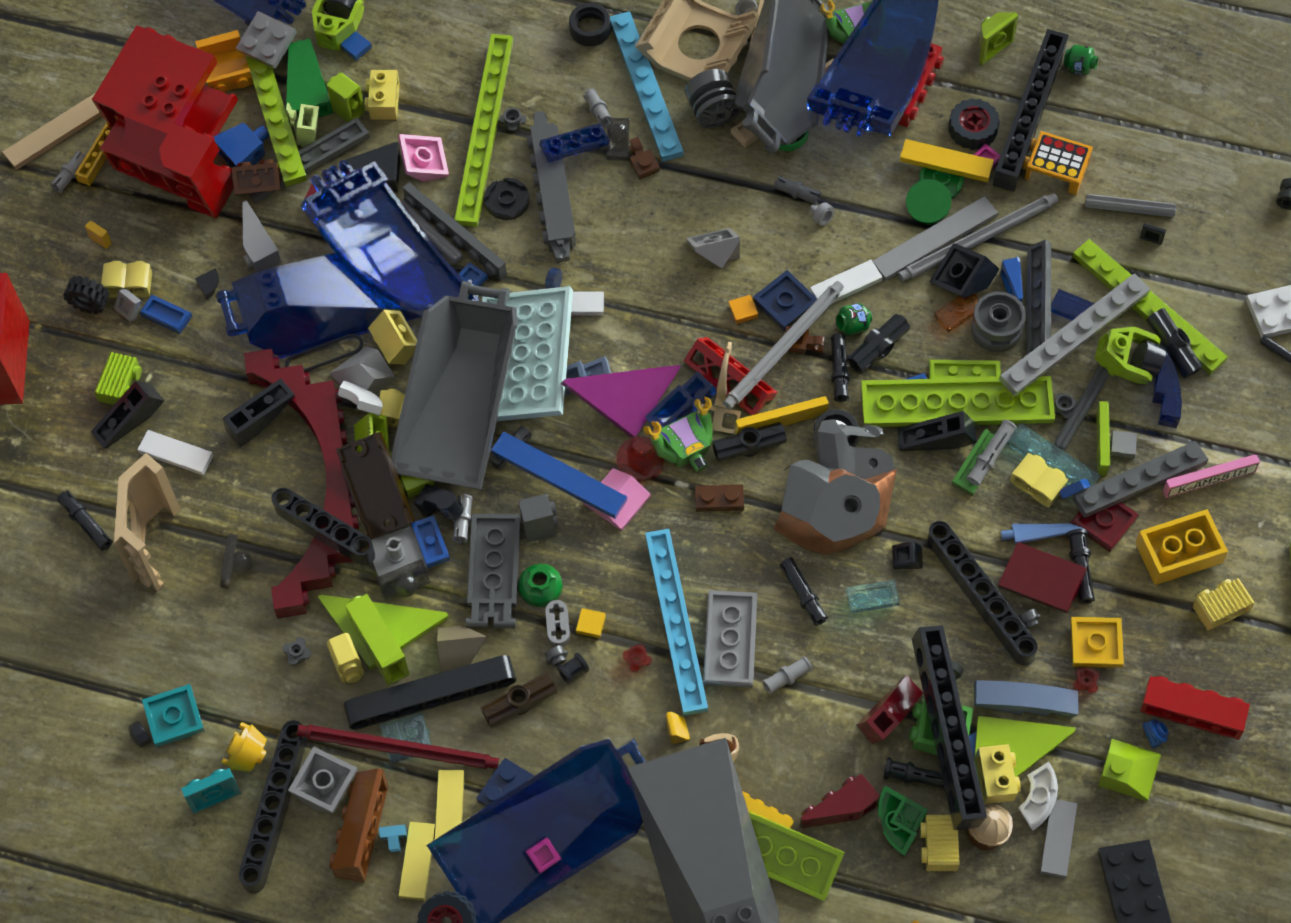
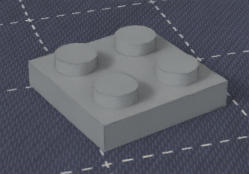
[236,11,297,69]

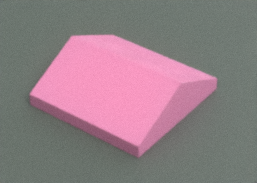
[398,134,449,182]
[583,468,651,531]

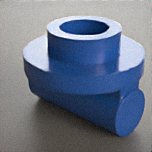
[1142,719,1169,748]

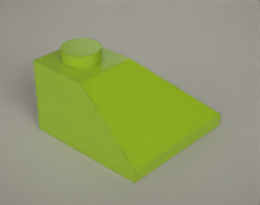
[979,12,1019,65]
[1098,739,1161,801]

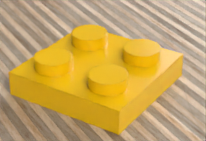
[1070,617,1124,668]

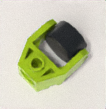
[312,0,365,51]
[1094,327,1166,385]

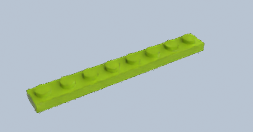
[245,55,308,187]
[1072,239,1228,375]

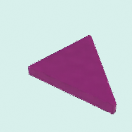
[560,365,681,439]

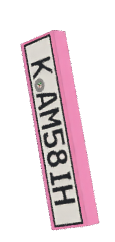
[1163,455,1260,498]

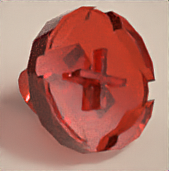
[617,436,664,482]

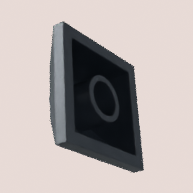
[929,243,999,298]

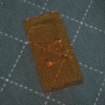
[934,294,980,333]

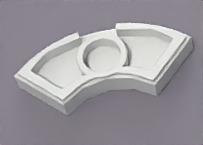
[338,381,383,415]
[1018,762,1058,831]

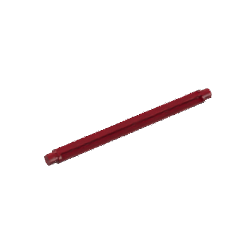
[297,724,499,769]

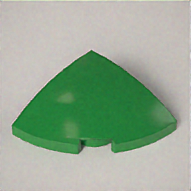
[878,785,928,856]

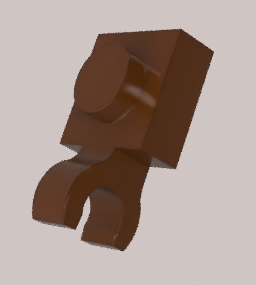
[629,137,660,180]
[785,326,825,354]

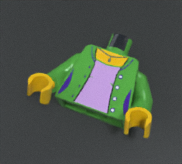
[819,0,886,55]
[643,397,713,472]

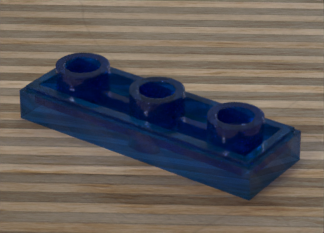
[539,123,610,162]

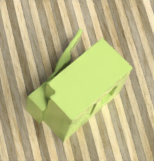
[286,103,319,147]

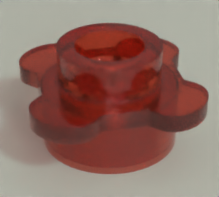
[623,644,652,672]
[1073,667,1100,694]

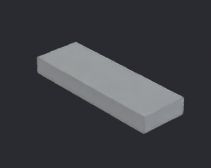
[1040,799,1077,879]

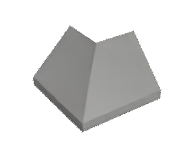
[686,228,740,268]
[330,346,396,394]
[288,746,358,814]

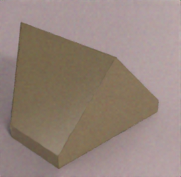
[437,626,487,673]

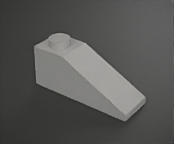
[242,200,281,274]

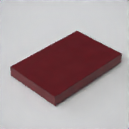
[998,542,1087,614]

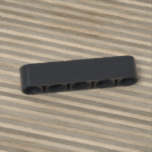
[271,488,375,565]

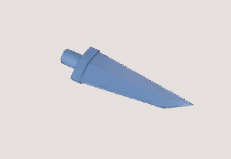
[1001,523,1084,545]

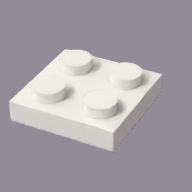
[1246,285,1291,338]

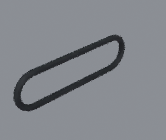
[285,334,363,372]

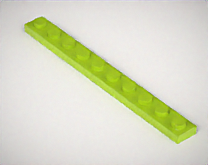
[455,34,513,227]

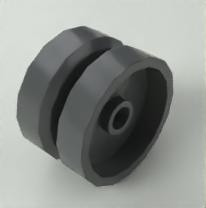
[971,291,1026,352]

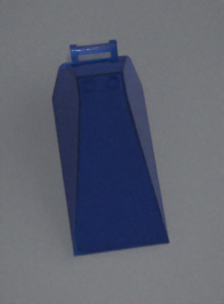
[216,235,434,359]
[426,738,646,923]

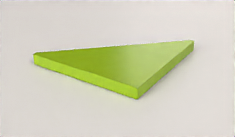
[318,595,449,670]
[974,716,1075,797]

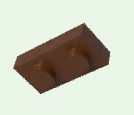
[695,484,744,512]

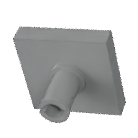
[371,526,428,587]

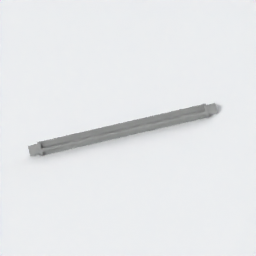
[898,193,1058,282]
[723,281,844,410]

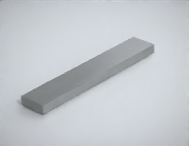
[872,196,998,282]

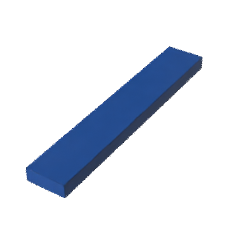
[491,432,628,519]

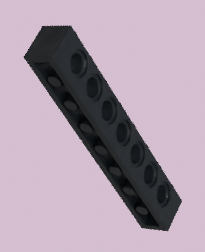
[993,29,1069,192]
[911,625,987,830]

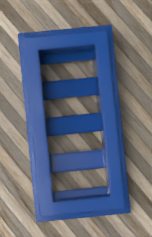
[1000,257,1023,303]

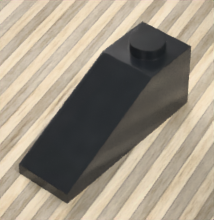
[223,378,295,447]
[91,381,165,449]
[898,411,977,451]

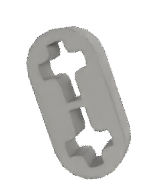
[545,600,570,647]

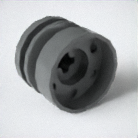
[684,69,741,128]

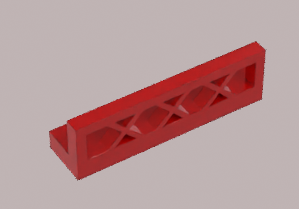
[683,337,778,415]

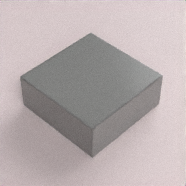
[114,288,142,322]
[1110,430,1137,459]

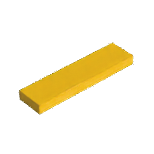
[899,139,994,182]
[734,396,829,435]

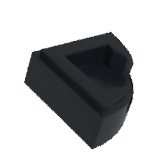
[195,268,219,299]

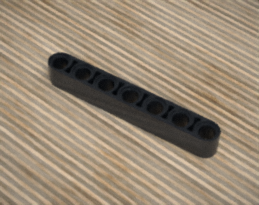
[927,521,1038,665]
[344,655,517,730]
[239,720,307,893]

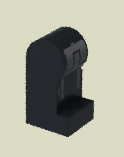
[414,484,464,520]

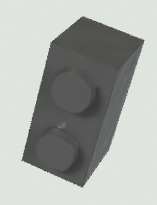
[518,494,558,542]

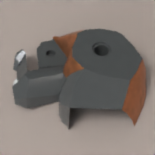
[773,420,897,555]

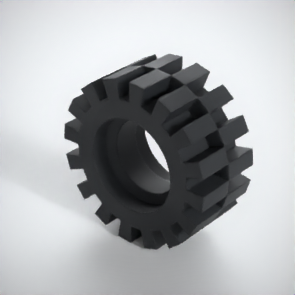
[63,276,110,314]

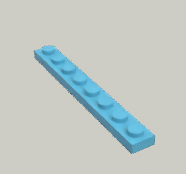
[610,11,684,162]
[645,529,708,716]

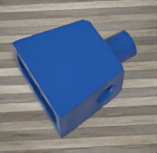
[213,123,270,167]

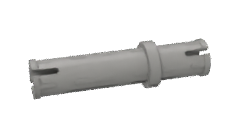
[966,419,1017,486]

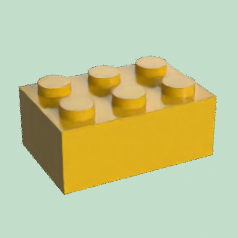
[1135,509,1228,585]

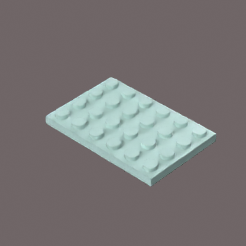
[482,286,573,421]

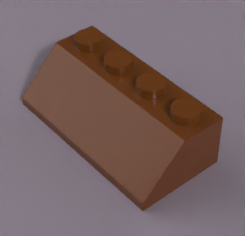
[329,769,389,883]

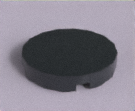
[484,178,530,220]

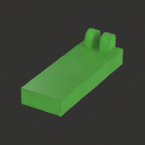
[952,429,997,496]

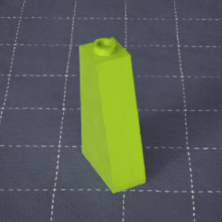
[345,594,410,686]

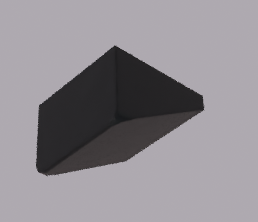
[1140,223,1166,245]
[892,541,923,569]

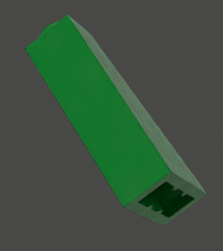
[286,38,333,126]

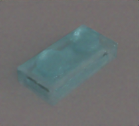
[846,580,899,614]

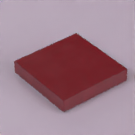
[1071,502,1139,552]

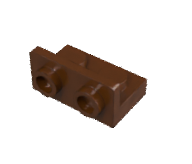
[231,159,281,196]

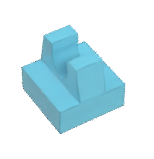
[379,824,408,852]

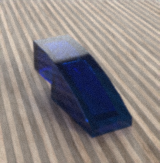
[1152,351,1182,429]
[645,371,717,428]

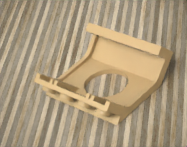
[635,0,760,81]
[114,453,181,592]

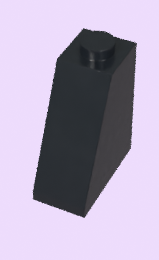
[338,142,401,193]

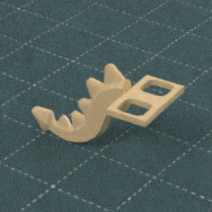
[697,342,741,434]

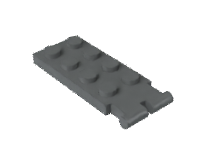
[466,514,521,628]

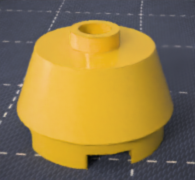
[221,722,267,772]

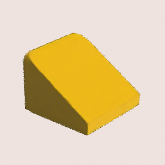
[666,712,690,744]

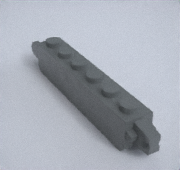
[527,111,576,263]

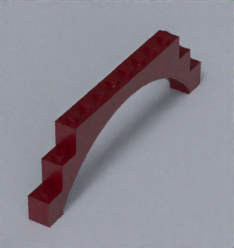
[244,349,362,619]

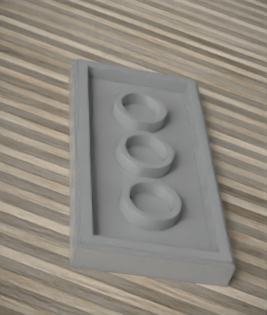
[703,590,758,688]

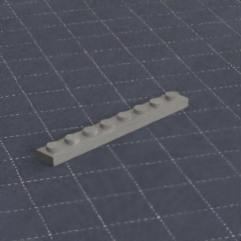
[999,273,1151,396]

